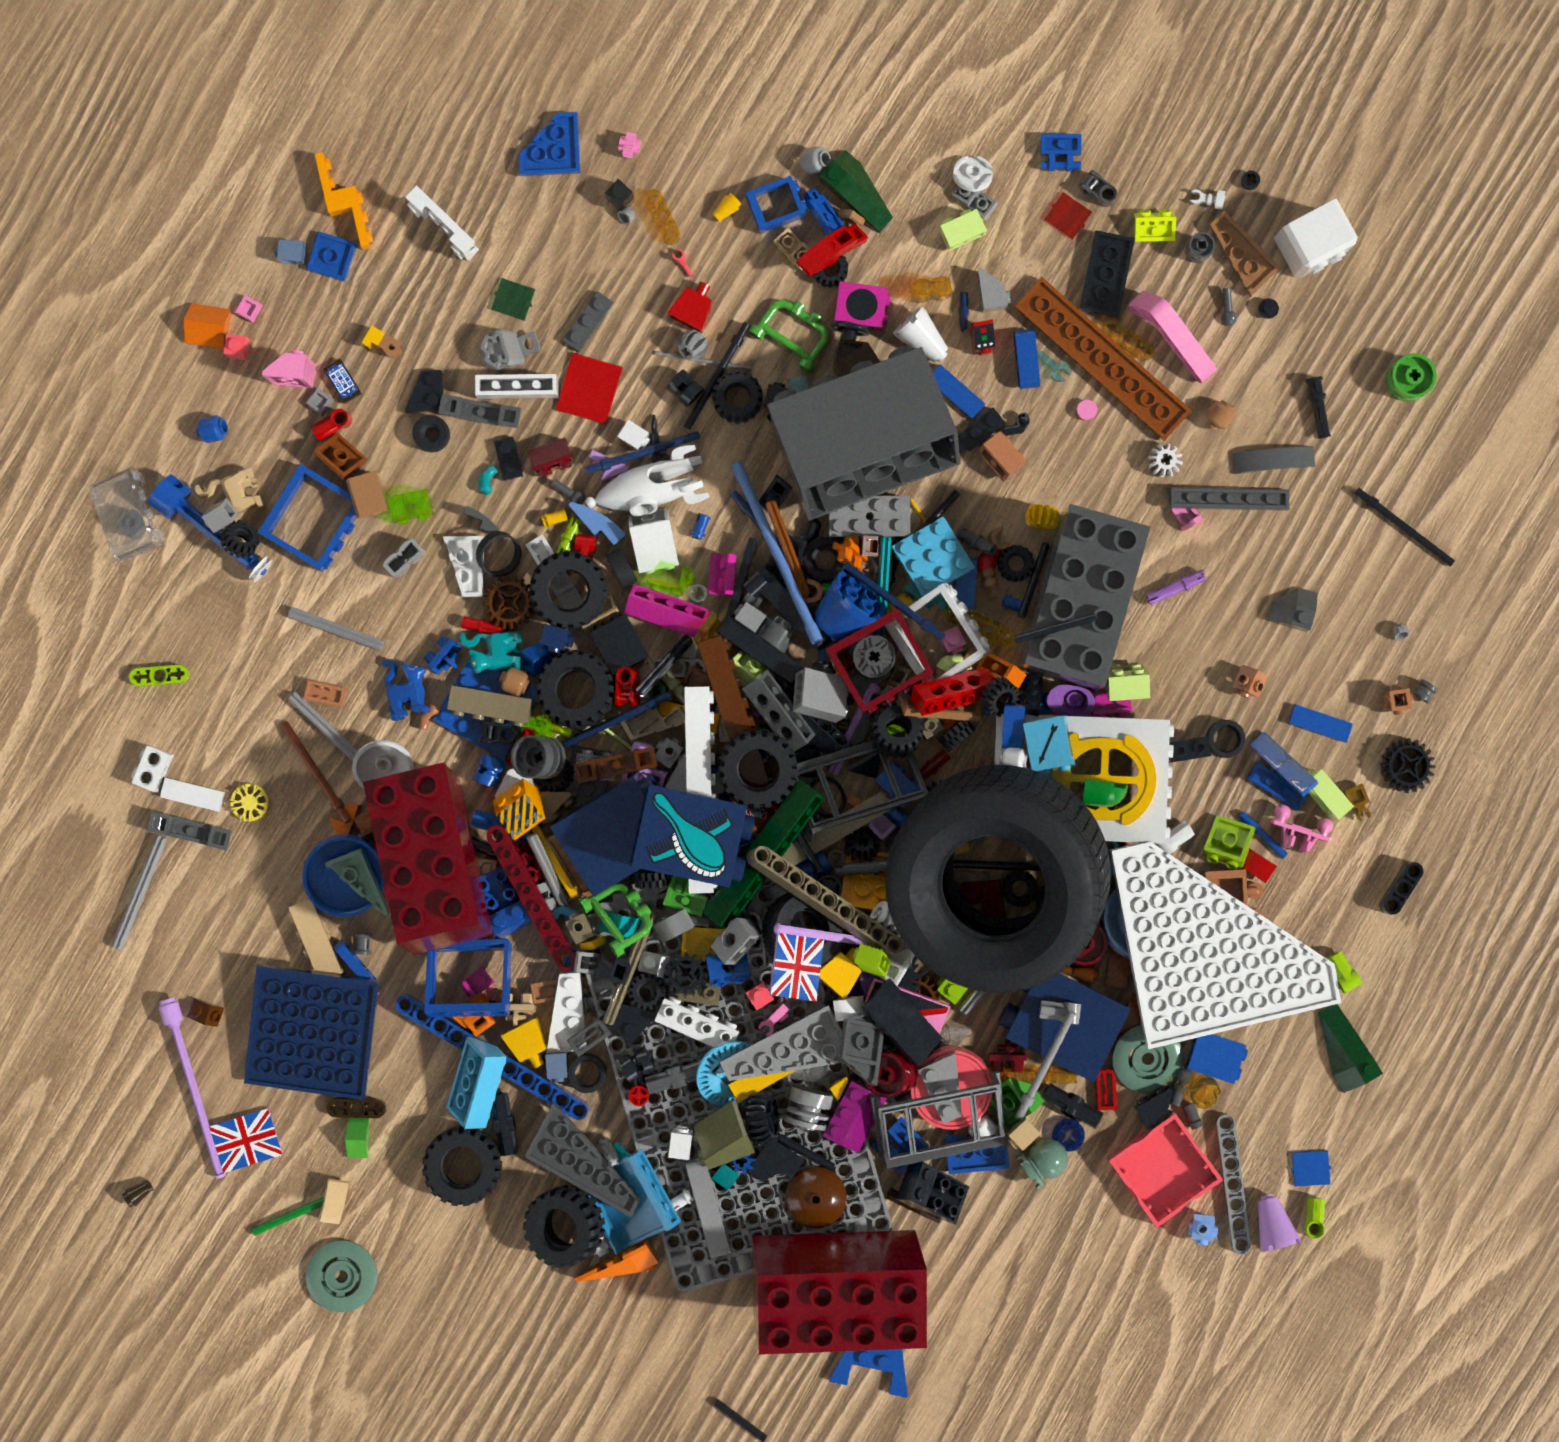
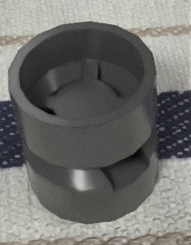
[1185,232,1215,264]

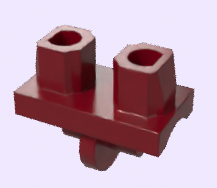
[988,1039,1027,1072]

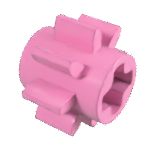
[618,132,641,158]

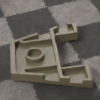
[612,657,685,741]

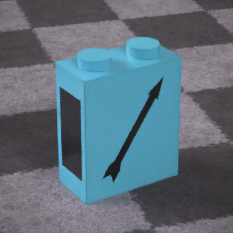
[1023,715,1075,775]

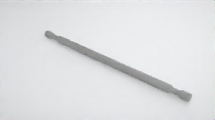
[656,351,752,371]

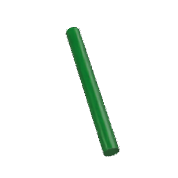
[252,1197,324,1236]

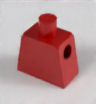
[668,281,712,334]

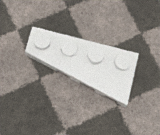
[546,971,587,1053]

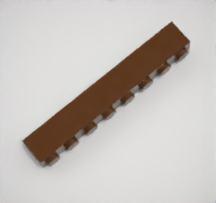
[698,634,773,788]

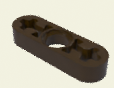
[326,1098,387,1118]

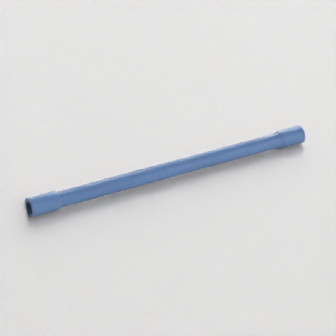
[731,461,823,644]

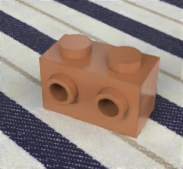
[978,431,1027,482]

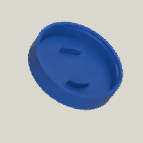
[302,834,384,917]

